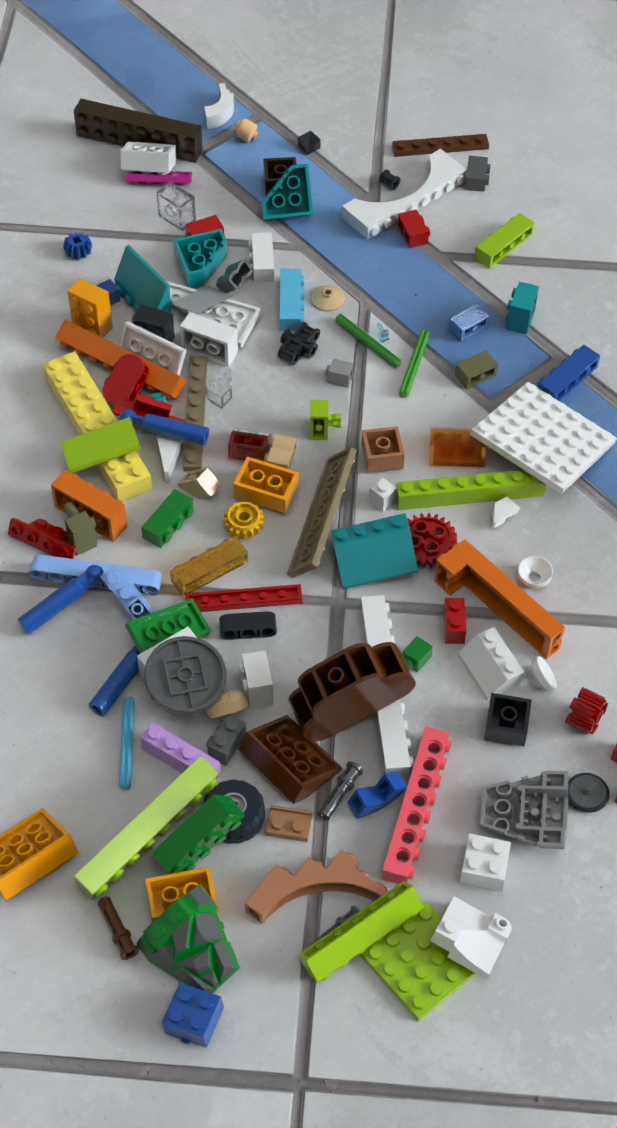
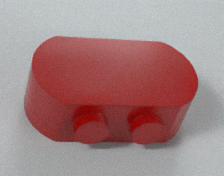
[102,354,150,406]

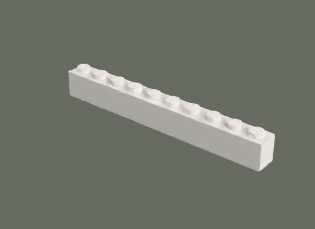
[360,595,414,777]

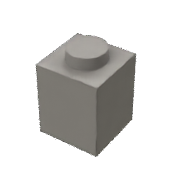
[326,358,354,388]

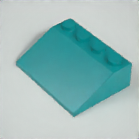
[114,245,171,313]
[331,513,419,589]

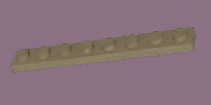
[183,356,208,471]

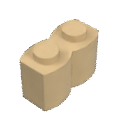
[264,434,297,470]

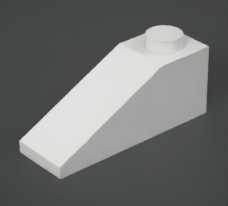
[156,434,184,484]

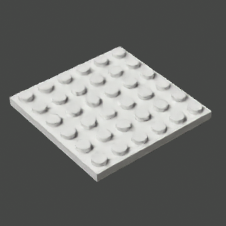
[470,382,617,494]

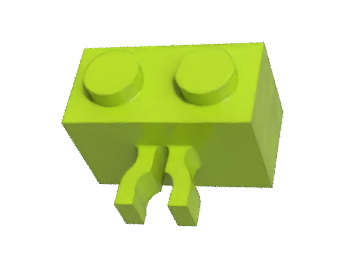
[309,399,341,440]

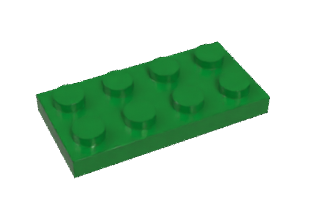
[125,598,211,654]

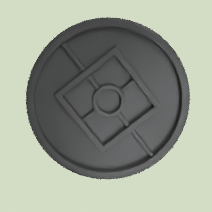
[144,636,226,715]

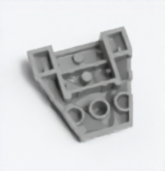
[480,771,568,849]

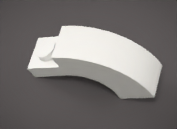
[204,83,234,129]

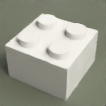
[239,650,273,709]
[460,833,511,891]

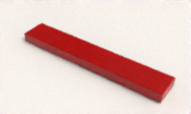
[185,584,303,612]

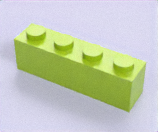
[474,213,535,269]

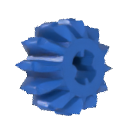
[63,232,92,260]

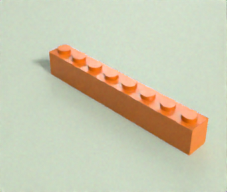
[55,319,187,399]

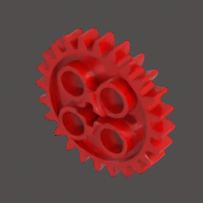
[407,513,457,568]

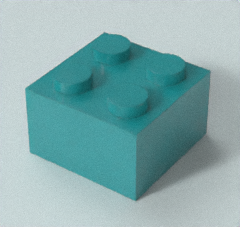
[505,281,539,334]

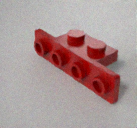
[113,394,186,422]
[8,517,76,559]

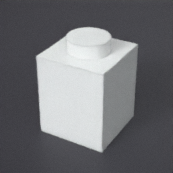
[369,478,397,512]

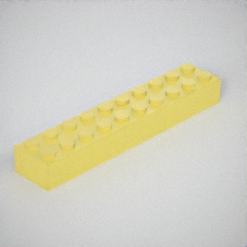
[43,351,152,501]

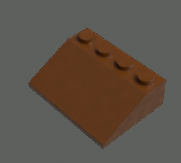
[238,715,342,804]

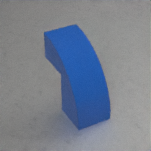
[347,771,407,818]

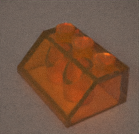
[429,427,486,467]

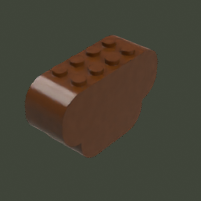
[288,642,416,741]

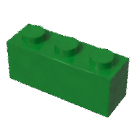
[141,489,194,548]

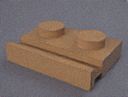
[266,805,313,842]

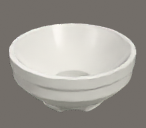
[518,556,553,588]
[528,656,557,691]

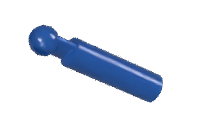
[119,409,209,445]
[17,565,104,635]
[88,645,140,716]

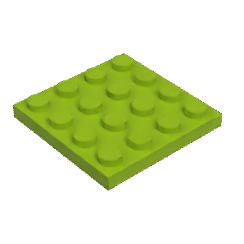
[360,901,476,1021]

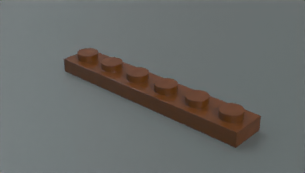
[392,134,489,157]

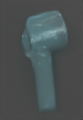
[377,322,389,343]

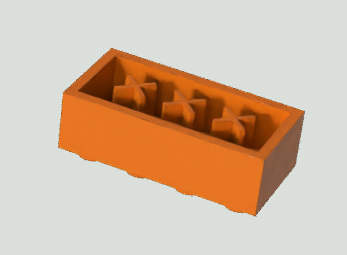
[51,470,127,542]

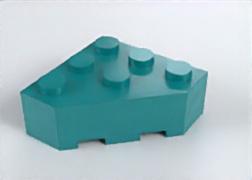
[260,164,313,220]
[173,229,227,288]

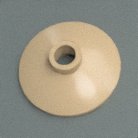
[311,285,345,312]

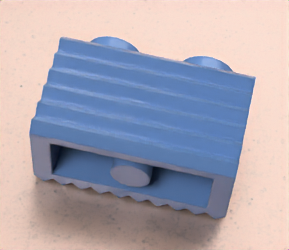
[448,304,489,341]

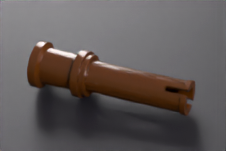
[97,896,139,960]

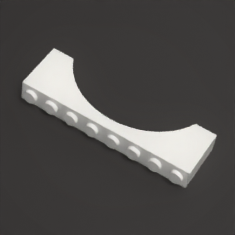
[342,149,467,240]

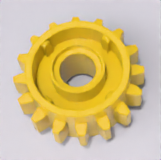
[223,501,265,540]

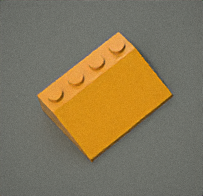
[0,808,79,901]

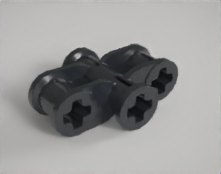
[277,322,320,365]

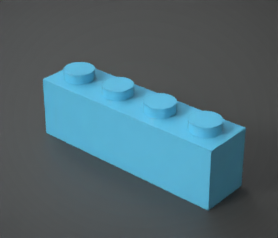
[280,268,304,331]

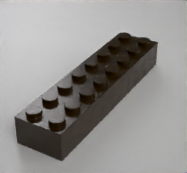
[74,99,203,163]

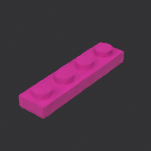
[126,171,192,185]

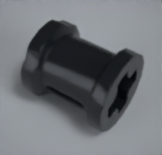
[379,169,401,190]

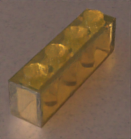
[170,536,248,597]

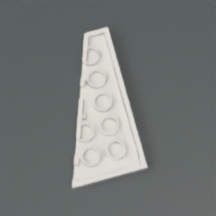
[166,281,261,349]

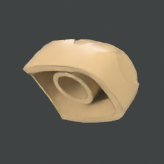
[205,690,249,719]

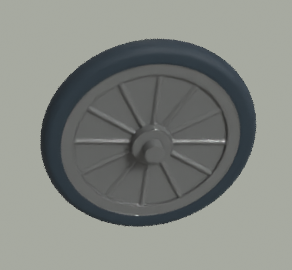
[568,773,610,813]

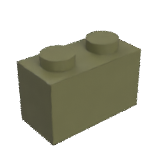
[455,351,498,389]

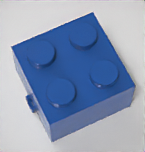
[162,982,224,1048]

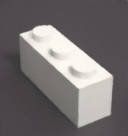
[249,232,274,281]

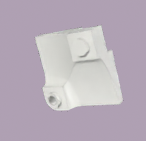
[430,896,512,979]

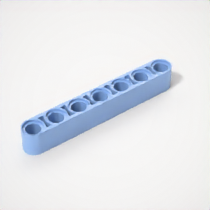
[29,555,163,596]

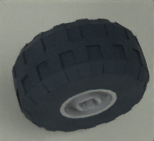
[203,779,265,844]

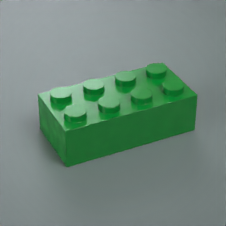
[152,794,245,873]

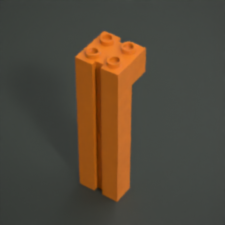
[434,539,565,660]

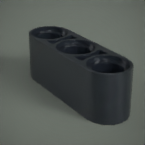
[219,611,277,640]

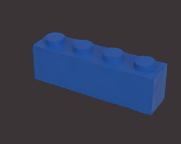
[538,344,600,401]

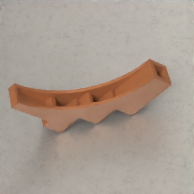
[245,850,389,924]

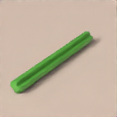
[335,314,401,368]
[399,329,430,398]

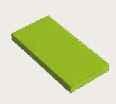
[60,417,141,473]

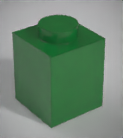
[402,636,433,672]

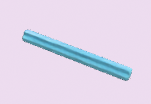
[119,697,134,789]

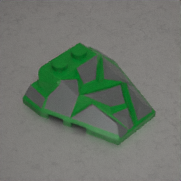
[136,885,240,993]

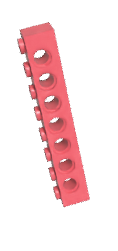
[382,726,452,884]

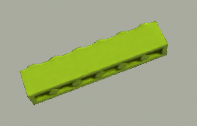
[298,881,424,982]

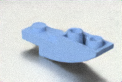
[100,564,155,619]

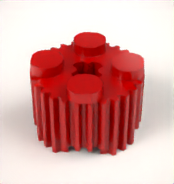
[565,687,609,734]

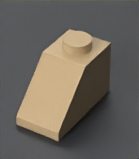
[177,468,221,499]

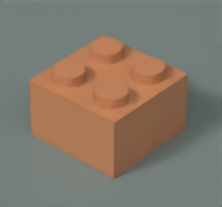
[361,426,405,472]

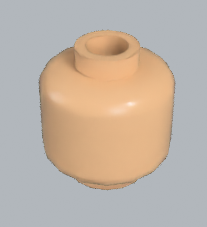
[234,118,259,143]

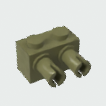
[64,503,98,555]

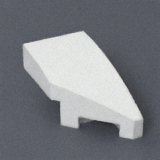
[490,497,520,528]

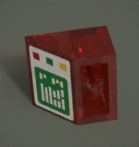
[228,428,272,461]

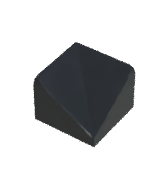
[298,131,321,154]

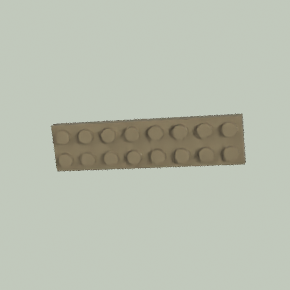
[287,446,357,578]

